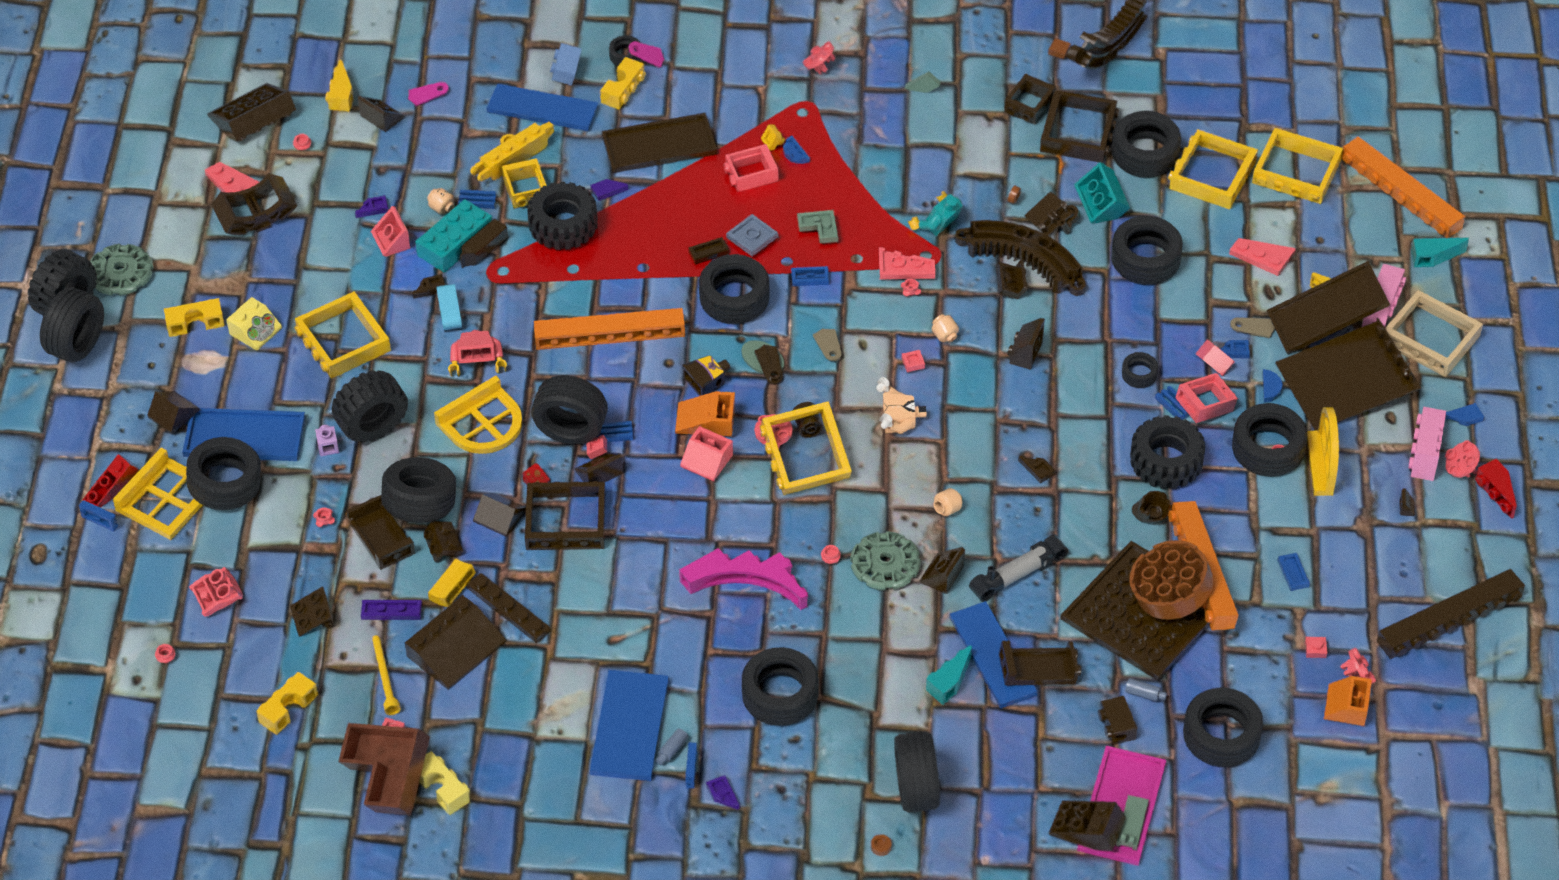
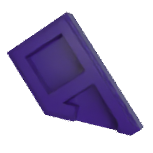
[590,179,628,201]
[355,196,388,218]
[706,775,740,809]

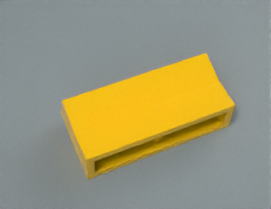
[428,559,476,607]

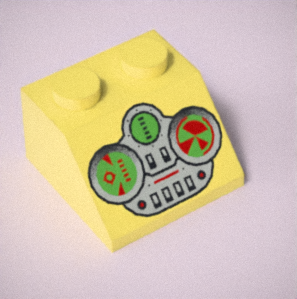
[226,297,282,351]

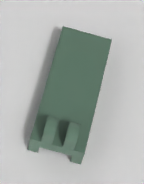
[1116,795,1149,851]

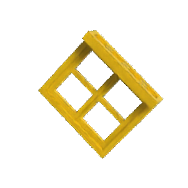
[113,448,203,540]

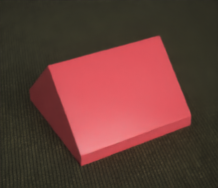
[371,206,410,257]

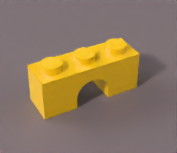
[600,57,646,110]
[164,298,225,337]
[256,672,318,735]

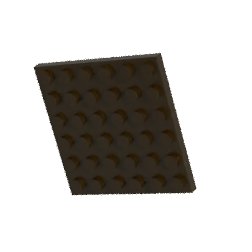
[1060,541,1209,681]

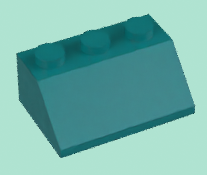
[1074,162,1130,224]

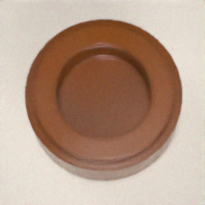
[1007,185,1021,204]
[871,834,892,856]

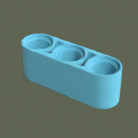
[436,284,462,331]

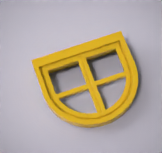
[434,375,522,454]
[1307,407,1339,496]

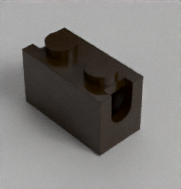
[1098,696,1137,745]

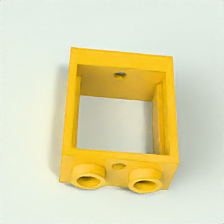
[502,158,547,209]

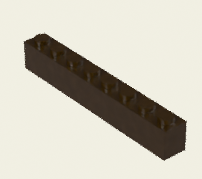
[1377,568,1525,659]

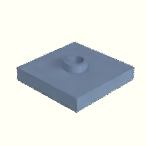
[726,214,778,256]

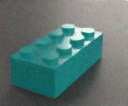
[415,199,492,273]

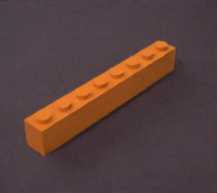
[1341,136,1465,238]
[534,308,685,350]
[1168,501,1238,630]

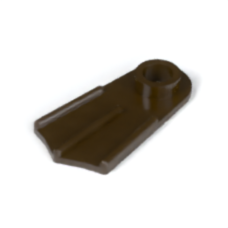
[754,344,783,384]

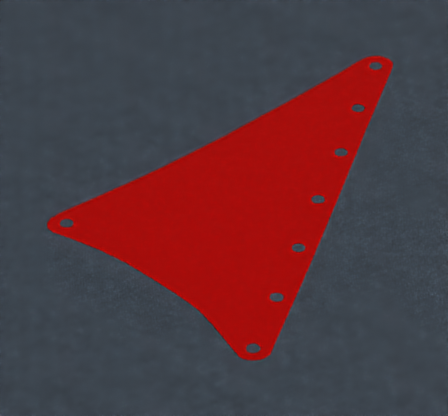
[486,101,941,283]

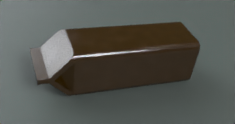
[460,219,508,268]

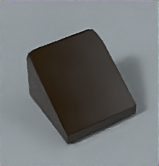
[1399,488,1415,516]

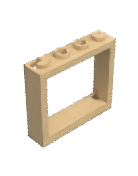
[1385,290,1483,377]

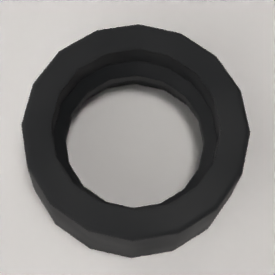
[609,35,641,66]
[1122,352,1158,388]

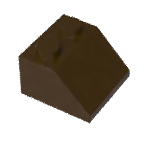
[1007,318,1045,370]

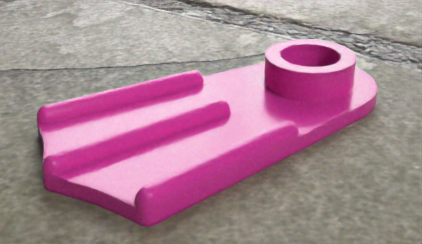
[629,42,664,68]
[408,82,449,106]

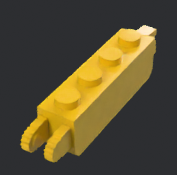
[470,122,554,182]

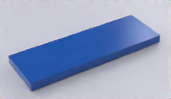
[487,84,599,131]
[950,601,1037,709]

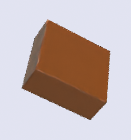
[1048,38,1071,59]

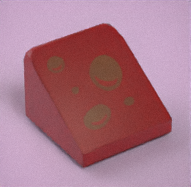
[522,463,550,484]

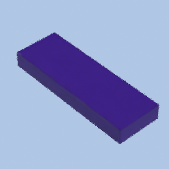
[361,600,422,620]

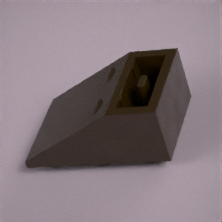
[1048,800,1126,851]

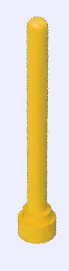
[372,635,401,715]

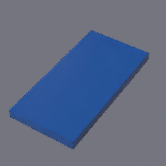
[182,408,305,461]
[590,670,669,781]

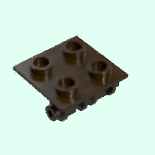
[1024,191,1074,236]
[290,586,334,637]

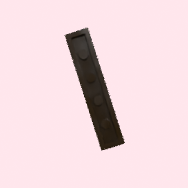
[467,573,551,644]

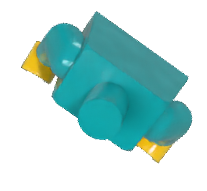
[908,191,963,236]

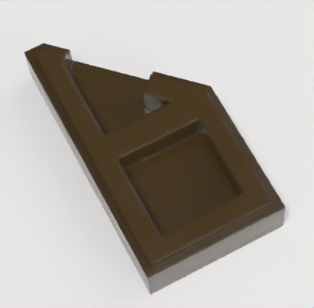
[412,274,445,299]
[1018,456,1056,484]

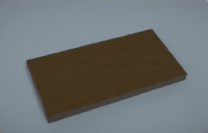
[601,112,717,173]
[1267,261,1390,355]

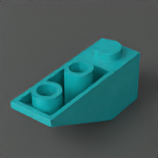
[1411,238,1469,267]
[926,645,972,705]

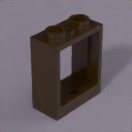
[1004,74,1056,125]

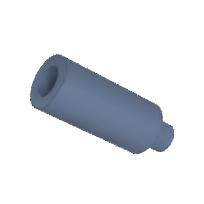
[1125,678,1167,702]
[656,729,689,765]

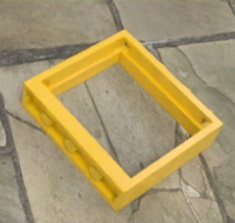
[1252,128,1343,204]
[1168,130,1258,209]
[294,292,391,379]
[759,401,852,495]

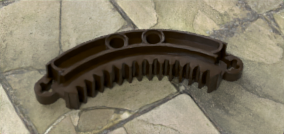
[1067,0,1148,70]
[955,220,1086,296]

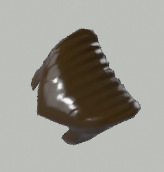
[1132,491,1171,523]

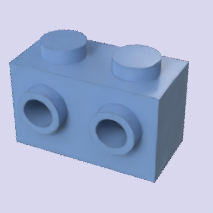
[550,43,581,85]

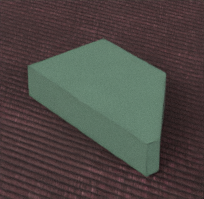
[905,71,941,93]

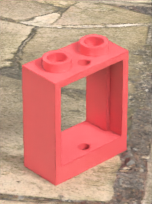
[723,144,778,192]
[1175,373,1238,423]

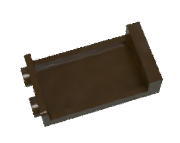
[347,495,415,570]
[998,641,1081,685]

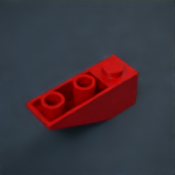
[82,454,140,508]
[1475,458,1517,519]

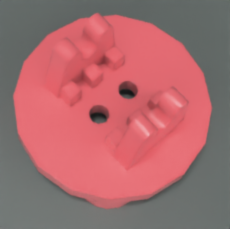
[802,41,835,74]
[754,414,793,449]
[1445,440,1480,478]
[1341,647,1376,685]

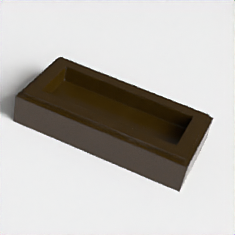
[688,237,729,264]

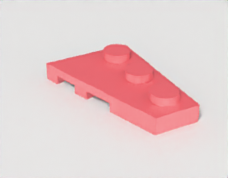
[205,162,259,192]
[1229,238,1296,276]
[879,247,935,279]

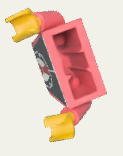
[448,330,507,377]

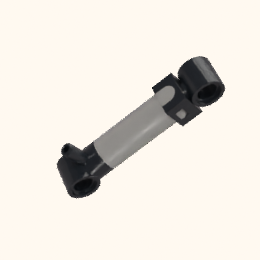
[969,535,1069,602]

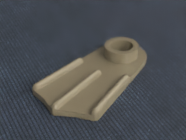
[1230,317,1275,338]
[813,329,842,361]

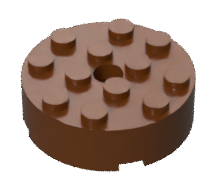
[1130,540,1214,619]

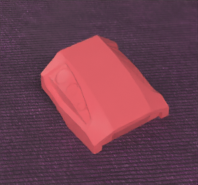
[189,567,243,617]

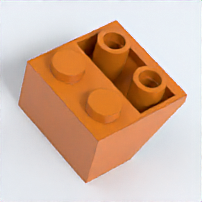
[1324,676,1372,726]

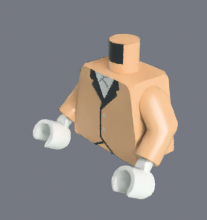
[876,377,926,434]

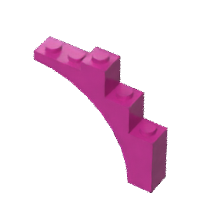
[679,548,808,610]

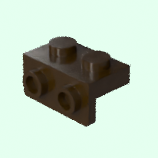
[996,260,1028,299]
[424,521,463,562]

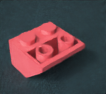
[680,426,733,481]

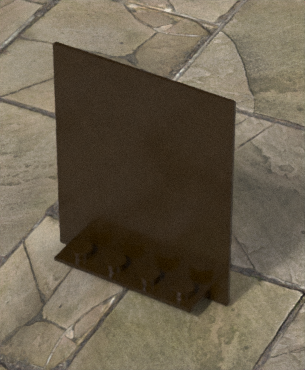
[1275,318,1421,431]

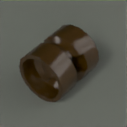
[793,402,823,438]

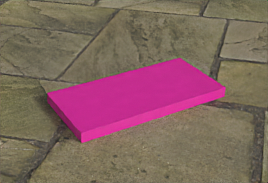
[1077,746,1166,866]

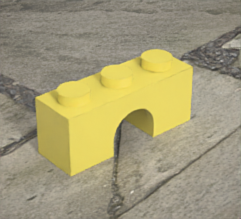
[419,751,470,815]

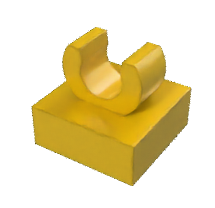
[761,125,785,150]

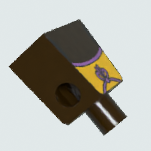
[682,355,730,396]

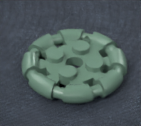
[90,244,153,296]
[850,531,921,590]

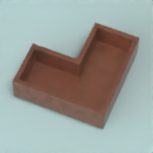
[338,723,430,815]

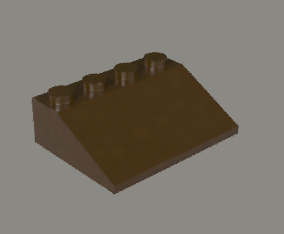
[207,83,296,142]
[405,595,506,690]

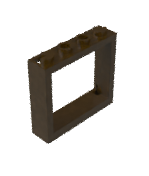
[1040,90,1120,163]
[525,481,606,550]

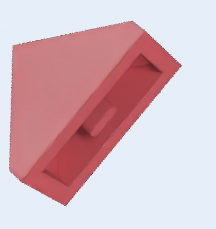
[1195,339,1235,376]

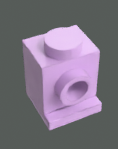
[315,425,339,456]

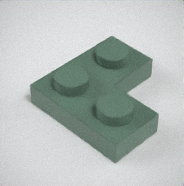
[797,210,838,243]

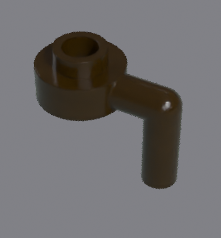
[1059,205,1080,234]

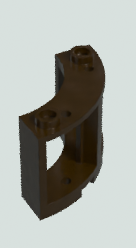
[211,173,298,235]

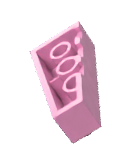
[1362,264,1407,328]
[1408,407,1446,481]

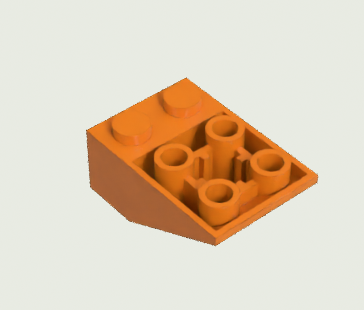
[675,391,735,436]

